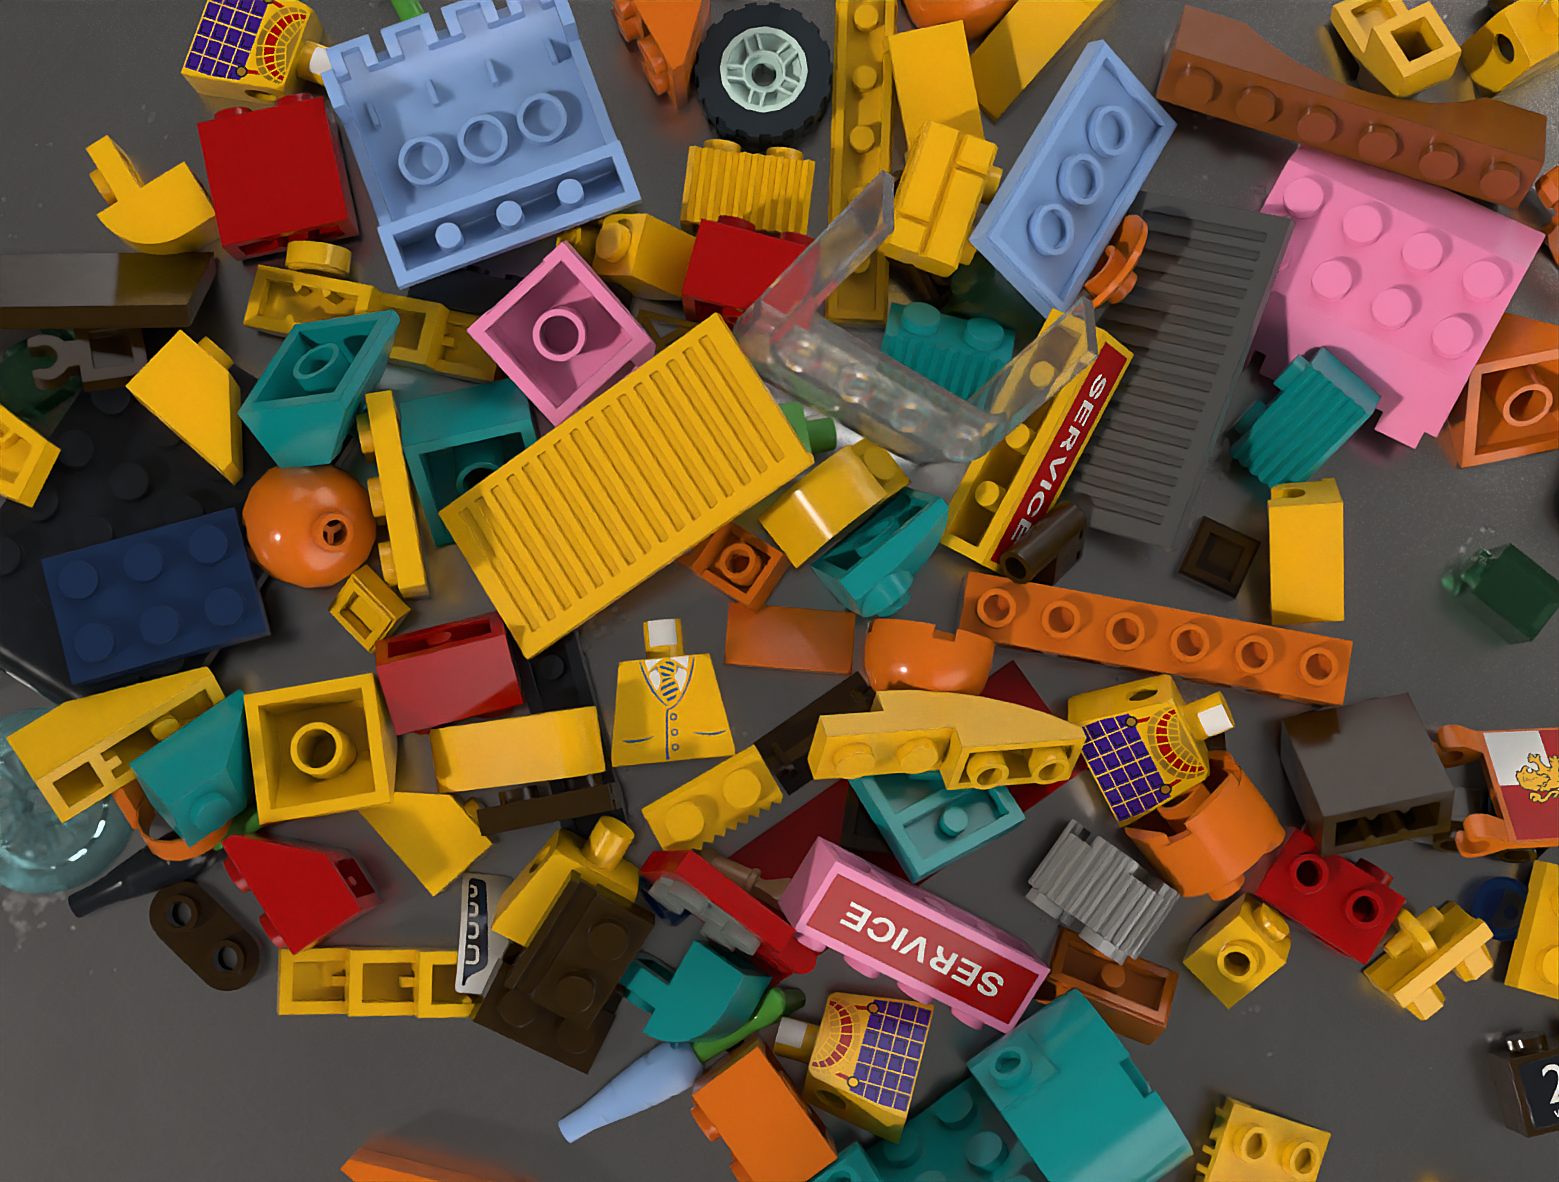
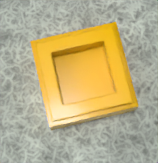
[327,564,411,654]

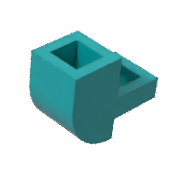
[619,940,773,1042]

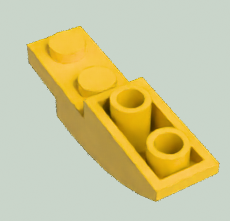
[807,690,1087,790]

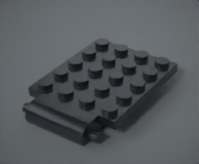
[0,328,357,706]

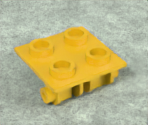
[1194,1097,1331,1182]

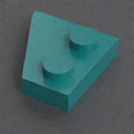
[847,770,1026,885]

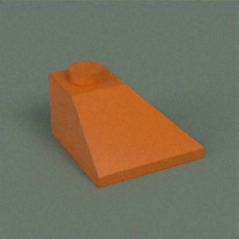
[1447,312,1559,468]

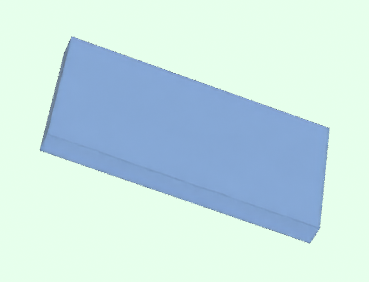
[968,39,1178,319]

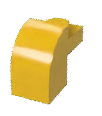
[1330,0,1462,100]
[86,135,220,255]
[757,433,911,569]

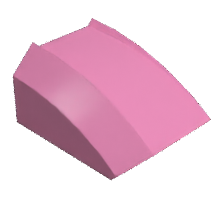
[466,240,656,427]

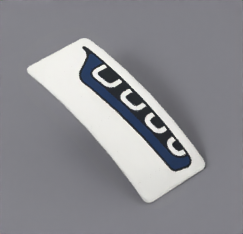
[455,872,513,994]

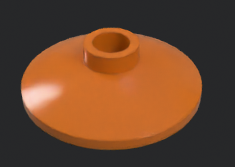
[1067,215,1148,318]

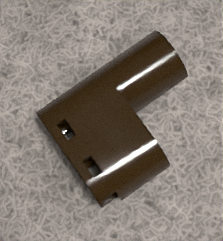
[1000,500,1087,586]

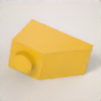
[126,329,243,485]
[358,791,500,897]

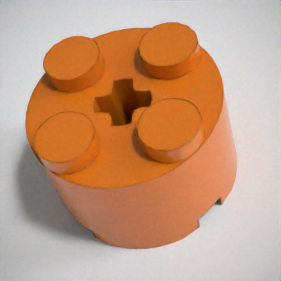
[1125,750,1286,901]

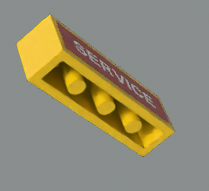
[940,308,1134,578]

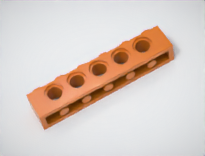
[952,571,1353,708]

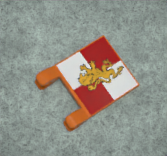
[1433,725,1559,858]

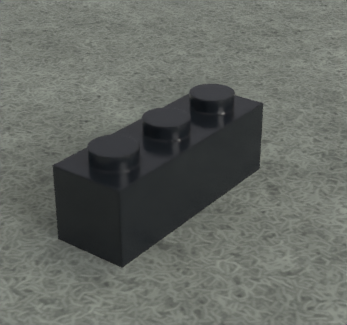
[407,265,524,316]

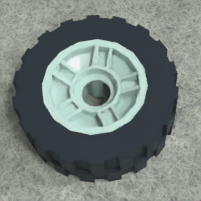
[695,2,833,151]

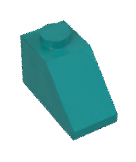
[129,689,254,847]

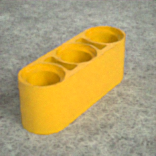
[429,706,606,794]

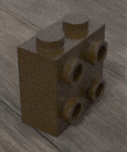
[1280,692,1455,858]

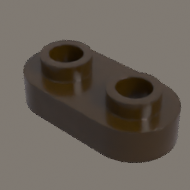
[149,880,266,991]

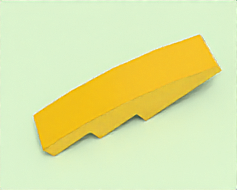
[243,264,505,384]
[277,947,480,1018]

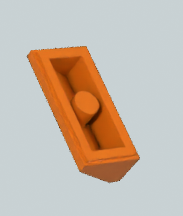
[724,602,855,676]
[1033,926,1179,1045]

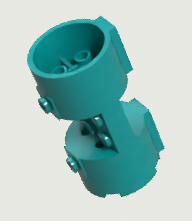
[806,988,1194,1182]

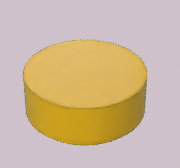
[285,240,352,280]

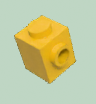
[1182,891,1292,1010]

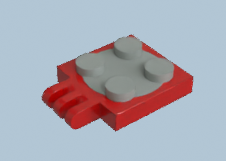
[638,849,816,974]

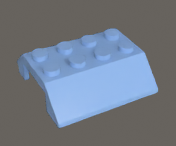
[320,0,642,290]

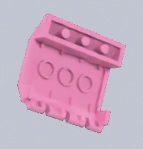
[1244,144,1546,449]

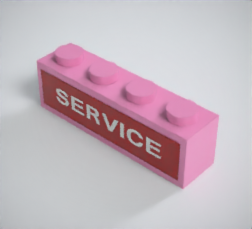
[778,836,1050,1034]

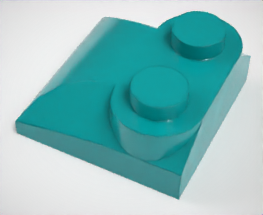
[809,487,949,619]

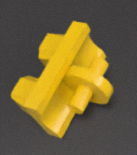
[1363,900,1494,1020]

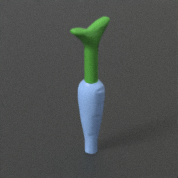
[558,986,806,1143]

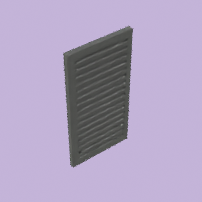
[1054,190,1296,552]

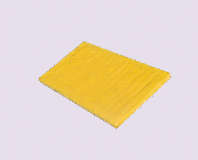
[438,312,815,659]

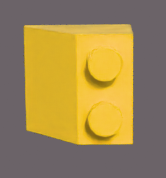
[243,673,398,826]

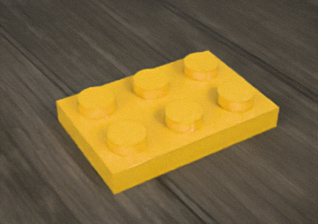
[356,390,431,602]

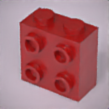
[197,93,360,261]

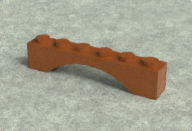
[1155,4,1547,210]

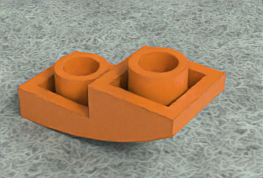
[675,521,791,614]

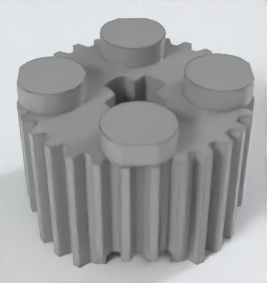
[1026,819,1180,965]

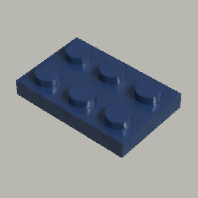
[41,507,271,688]

